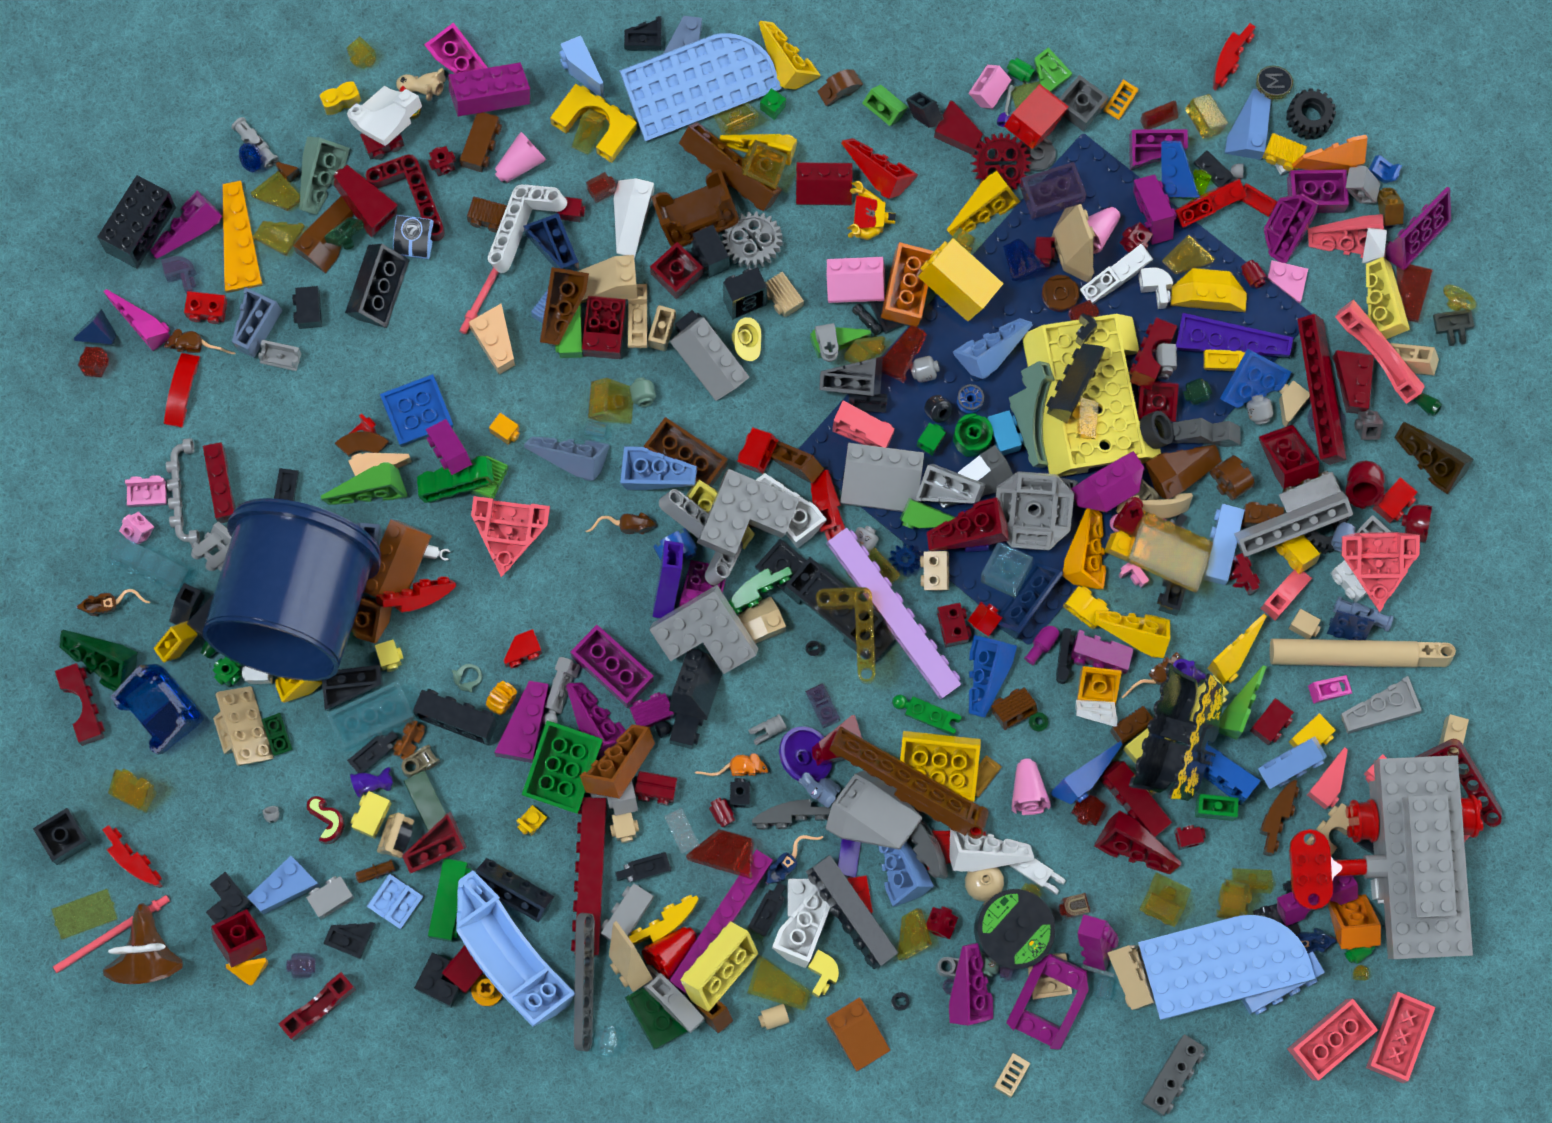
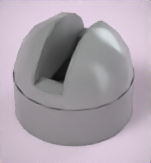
[1231,163,1244,178]
[263,806,279,823]

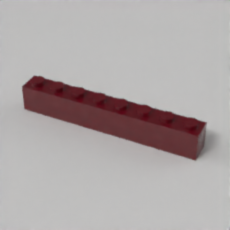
[1297,314,1346,465]
[571,797,607,957]

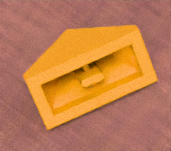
[226,958,268,985]

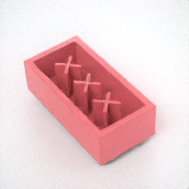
[1366,992,1435,1083]

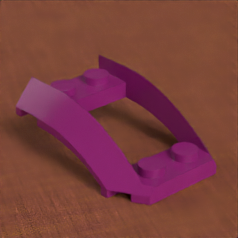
[1006,953,1089,1049]

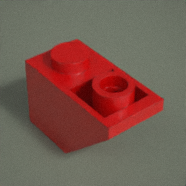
[504,629,542,669]

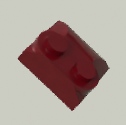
[1138,381,1179,422]

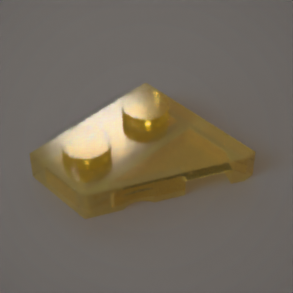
[250,171,300,211]
[253,221,305,256]
[898,908,932,961]

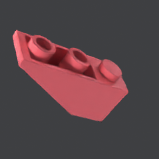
[1261,569,1312,621]

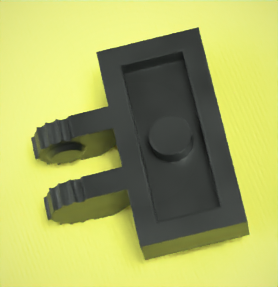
[1433,309,1475,346]

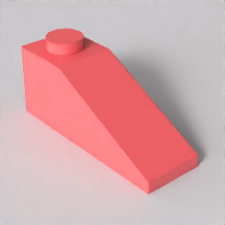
[1307,747,1348,809]

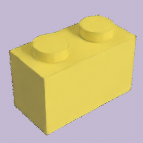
[351,791,392,839]

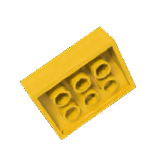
[900,731,981,802]

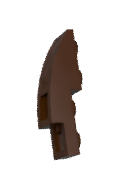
[1259,780,1299,856]

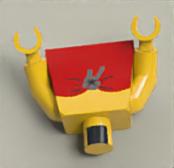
[847,181,896,240]

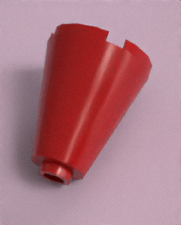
[642,927,697,979]

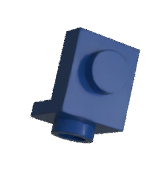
[1369,155,1402,183]

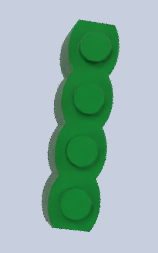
[417,456,493,503]

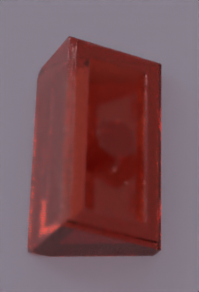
[1140,101,1178,129]

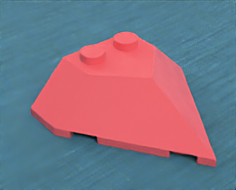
[471,496,550,578]
[1341,532,1420,612]

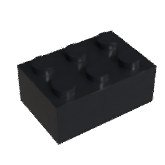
[723,267,767,320]

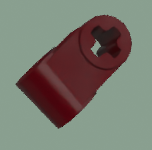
[1113,497,1143,535]

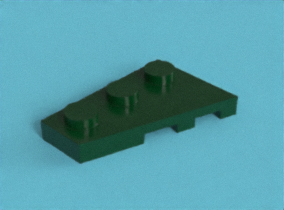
[625,987,688,1050]

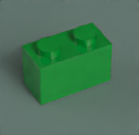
[1195,794,1239,821]

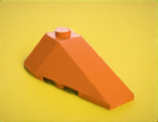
[1292,135,1368,174]

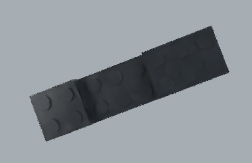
[755,539,895,666]

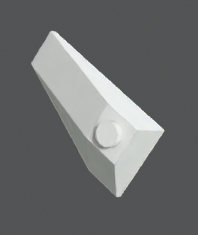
[756,473,827,549]

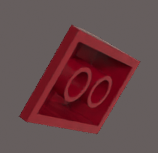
[1259,424,1319,489]

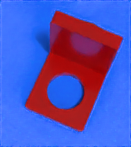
[349,413,377,434]

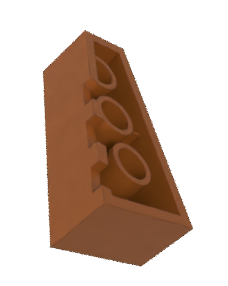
[580,724,655,799]

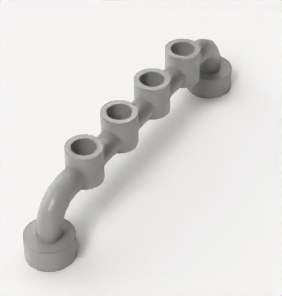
[166,438,200,546]

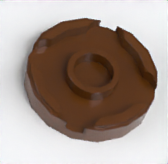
[1041,275,1079,312]

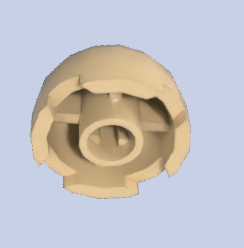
[965,867,1004,902]

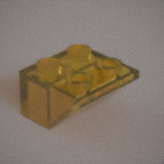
[108,769,157,813]

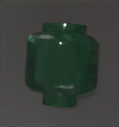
[1183,378,1212,406]

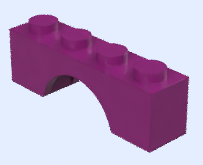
[1277,876,1358,926]

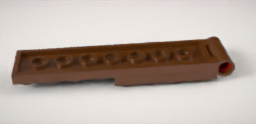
[829,726,989,839]

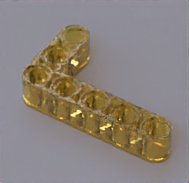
[816,587,876,685]

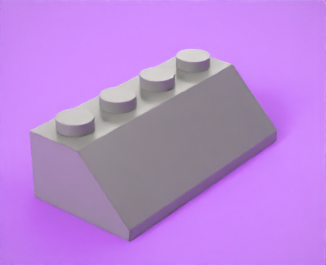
[670,317,749,401]

